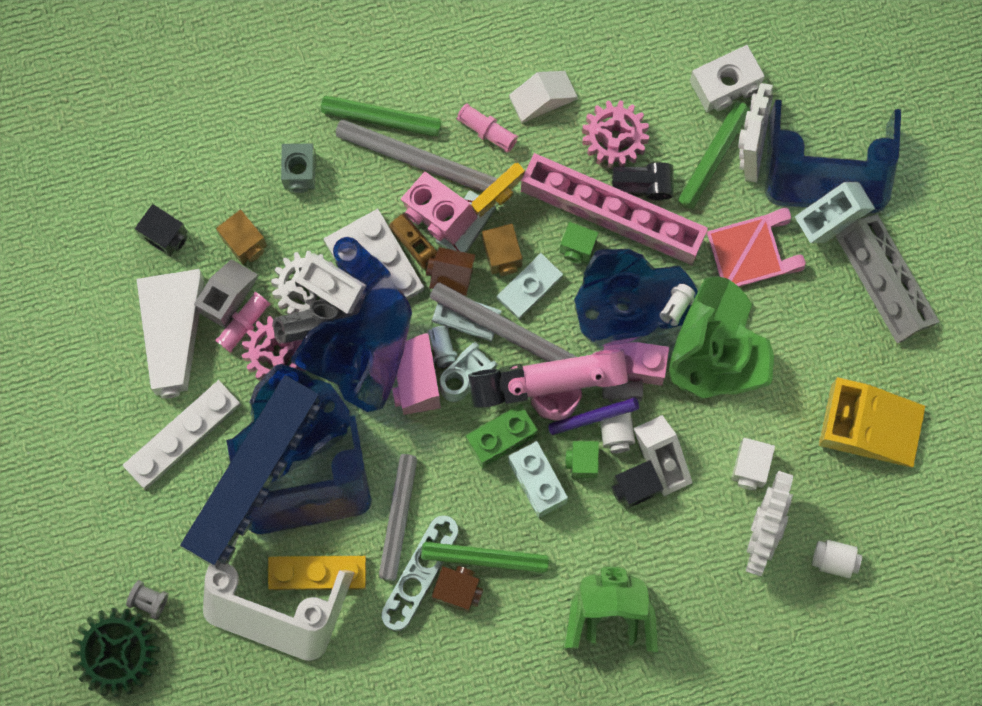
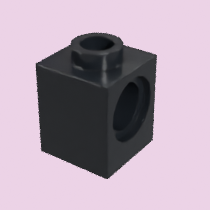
[135,204,188,257]
[611,460,664,509]

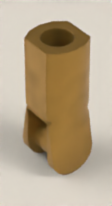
[389,213,437,269]

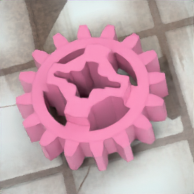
[582,100,649,168]
[242,316,311,385]

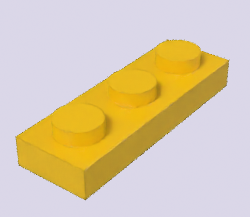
[268,556,366,590]

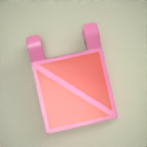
[707,208,806,287]

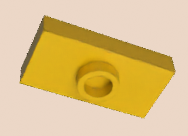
[471,162,525,218]

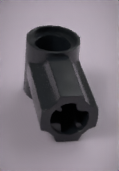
[612,162,674,201]

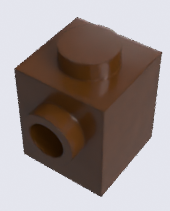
[426,247,475,296]
[432,566,484,613]

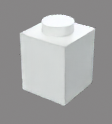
[731,438,775,490]

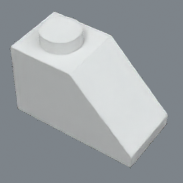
[633,415,693,496]

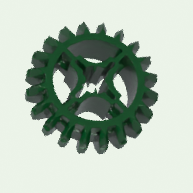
[71,608,161,697]

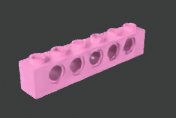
[521,153,708,265]

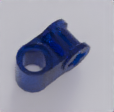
[333,237,391,297]

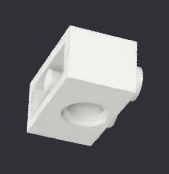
[690,45,764,112]

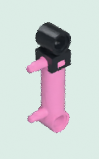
[468,348,628,408]

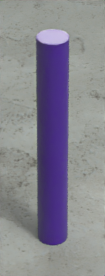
[549,397,639,435]

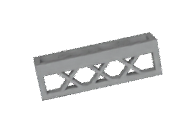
[836,214,939,344]

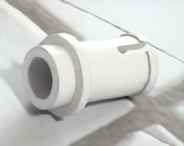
[660,284,695,326]

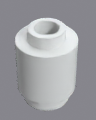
[600,412,635,453]
[812,540,862,579]

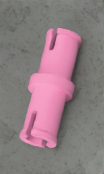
[456,103,518,153]
[215,292,271,353]

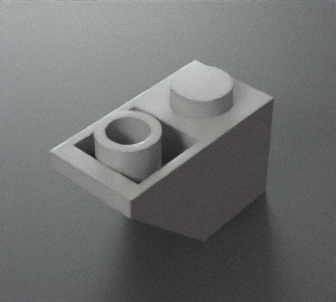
[194,259,259,328]

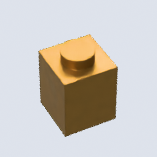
[216,209,267,265]
[482,224,522,276]

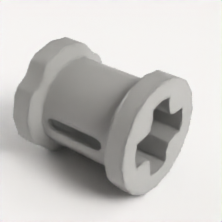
[126,580,169,620]

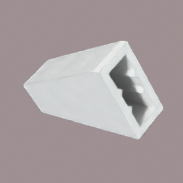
[136,269,204,398]

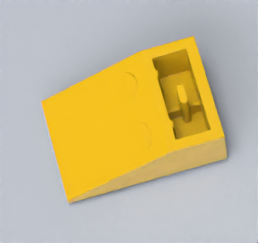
[818,377,926,468]

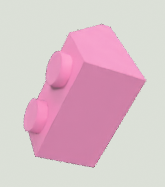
[387,333,441,415]

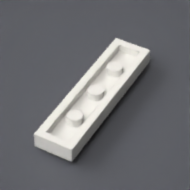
[123,380,241,490]

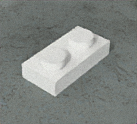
[295,253,367,314]

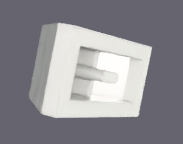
[509,71,578,123]

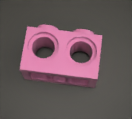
[401,172,478,245]

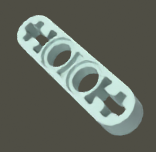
[381,516,458,631]

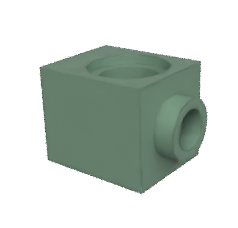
[281,144,316,193]

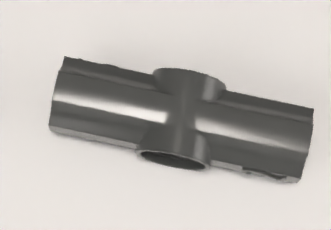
[272,299,370,344]

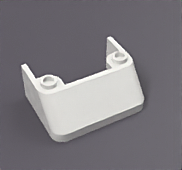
[203,535,354,661]

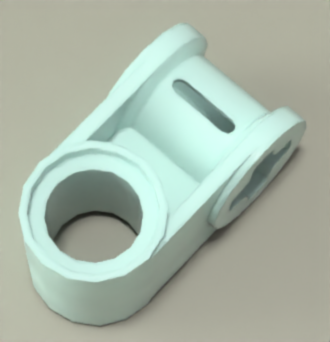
[440,342,498,402]

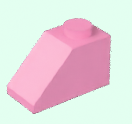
[603,342,669,386]

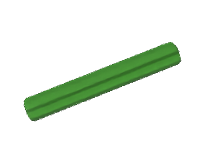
[321,95,441,137]
[678,101,750,210]
[421,542,549,573]

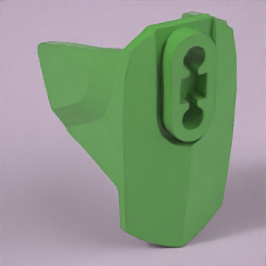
[668,277,774,399]
[563,566,658,654]

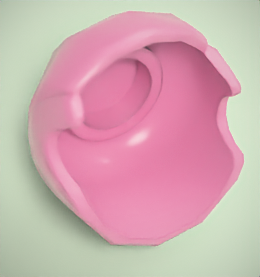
[530,389,582,421]

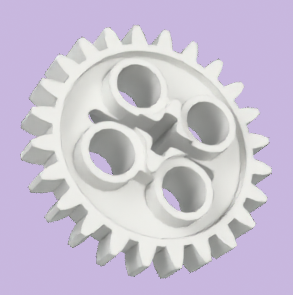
[746,471,793,576]

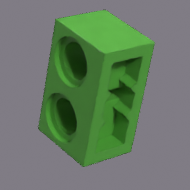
[466,404,538,469]

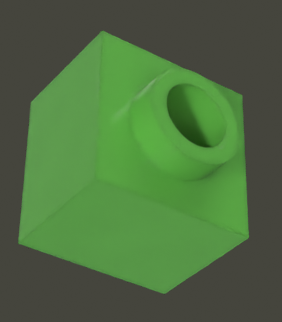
[560,222,599,264]
[565,441,599,478]

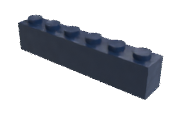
[180,375,322,569]

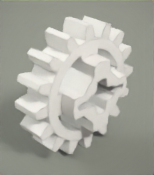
[271,251,333,314]

